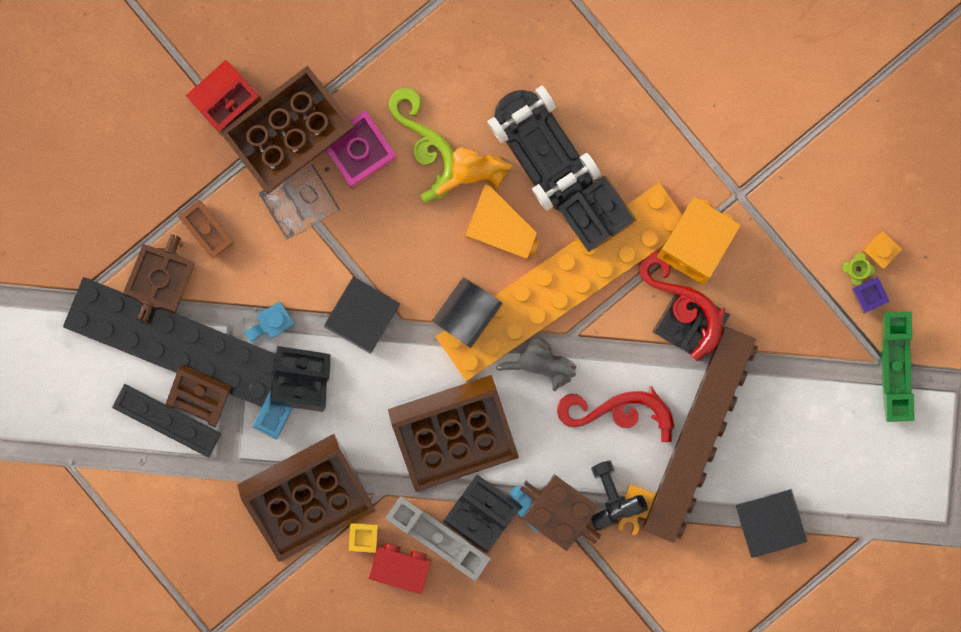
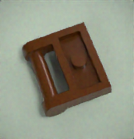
[165,364,231,428]

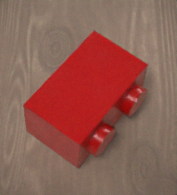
[369,542,432,594]

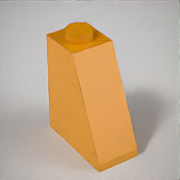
[466,184,540,260]

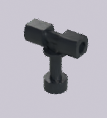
[591,460,648,531]

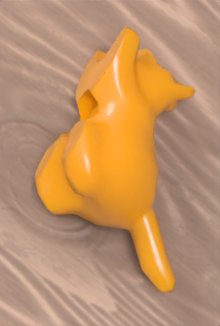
[436,147,513,195]

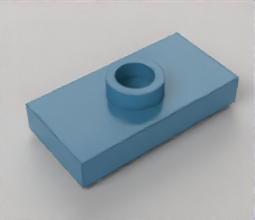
[251,390,292,440]

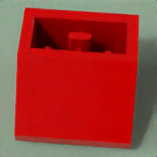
[185,60,262,136]

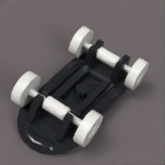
[487,85,601,212]

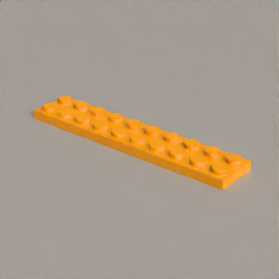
[435,182,682,381]

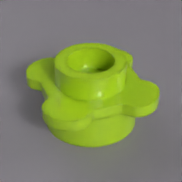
[842,253,875,285]

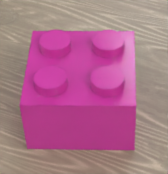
[326,110,397,189]

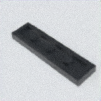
[112,383,222,458]

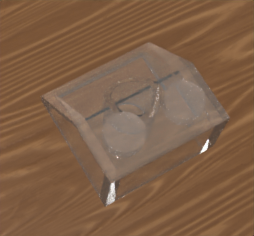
[258,163,340,240]

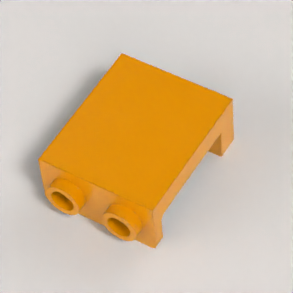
[657,197,741,285]

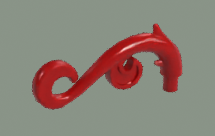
[639,252,726,362]
[557,386,675,442]

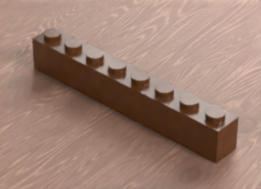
[642,326,758,543]

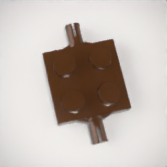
[123,234,195,323]
[519,474,601,551]

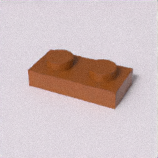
[178,200,234,259]

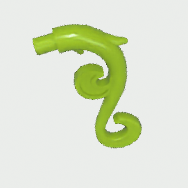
[389,88,454,204]

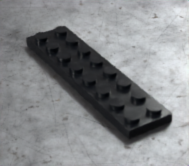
[63,277,275,407]

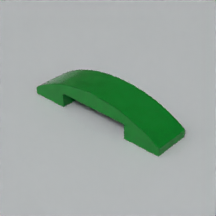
[881,311,915,422]

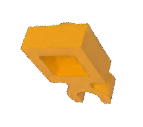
[618,484,656,535]

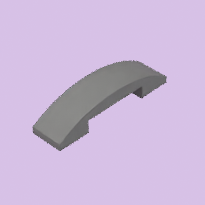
[385,496,491,581]

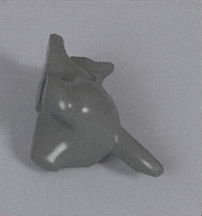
[496,338,577,392]

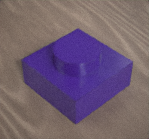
[852,277,890,313]

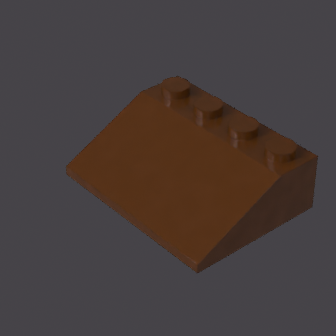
[220,65,356,195]
[388,375,519,492]
[237,434,375,562]

